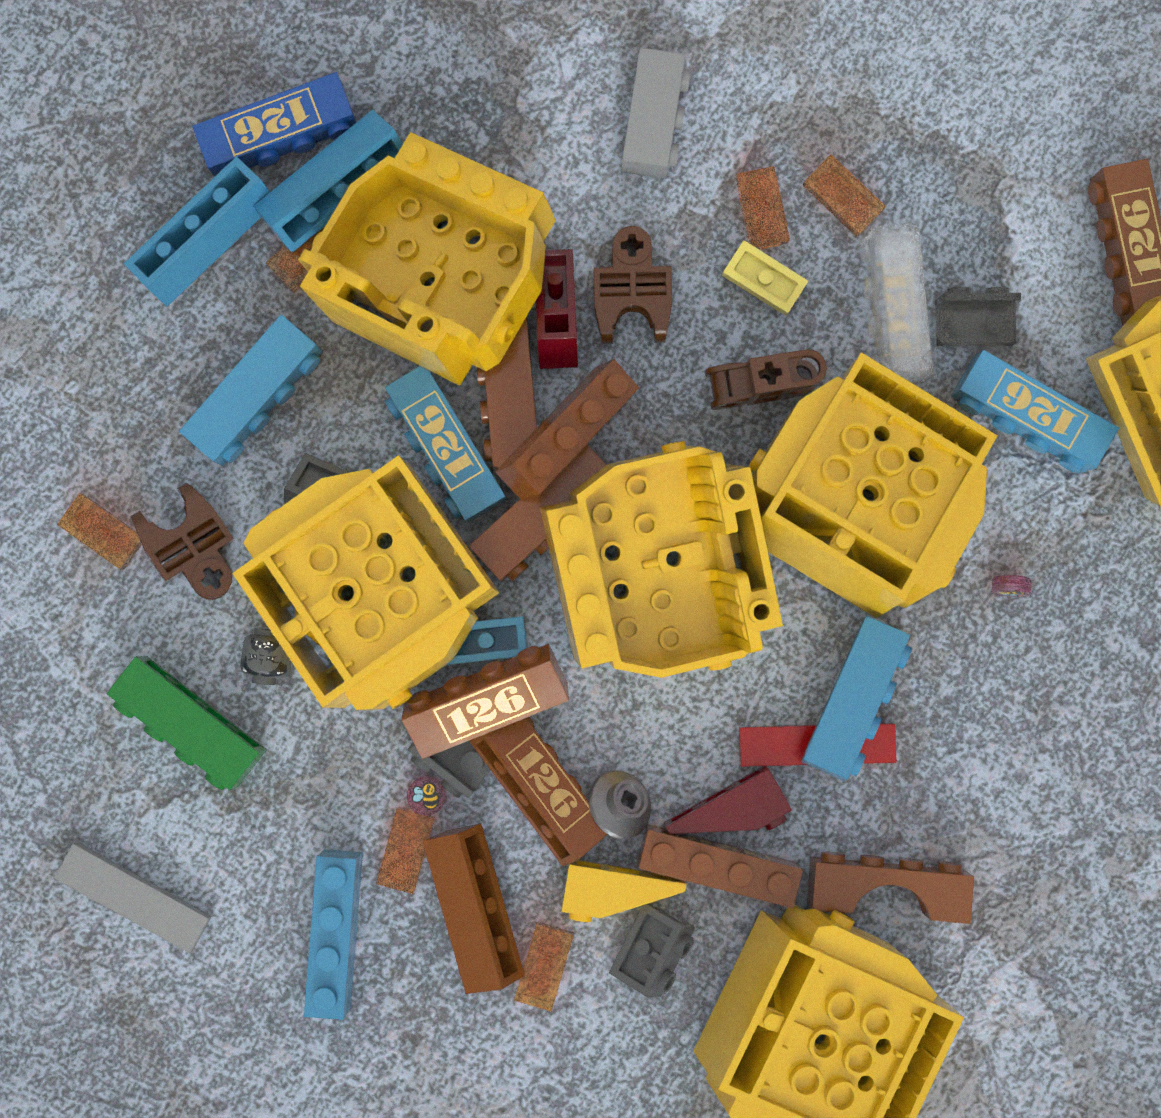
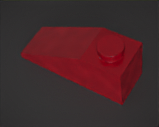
[536,249,578,369]
[664,766,792,834]

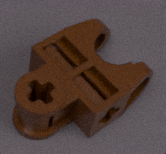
[594,226,672,344]
[704,349,827,410]
[130,482,234,600]

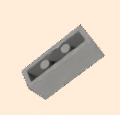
[621,47,691,179]

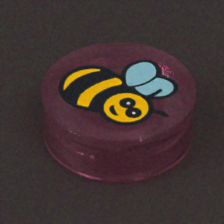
[991,575,1032,597]
[407,775,447,816]

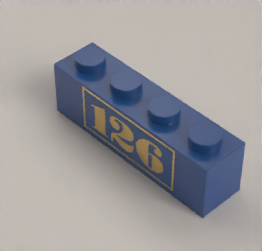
[192,72,357,177]

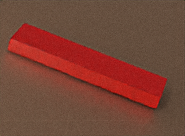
[739,723,897,767]

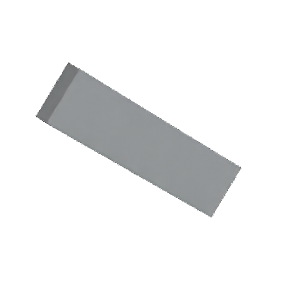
[54,842,212,953]

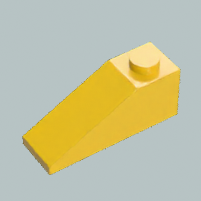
[562,860,687,922]

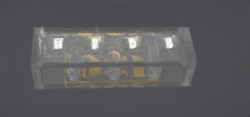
[860,223,933,384]

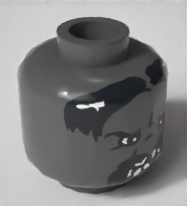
[240,628,292,685]

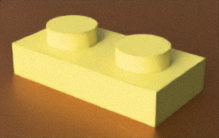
[722,240,808,316]

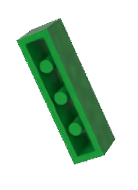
[106,656,267,791]

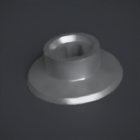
[589,770,651,839]

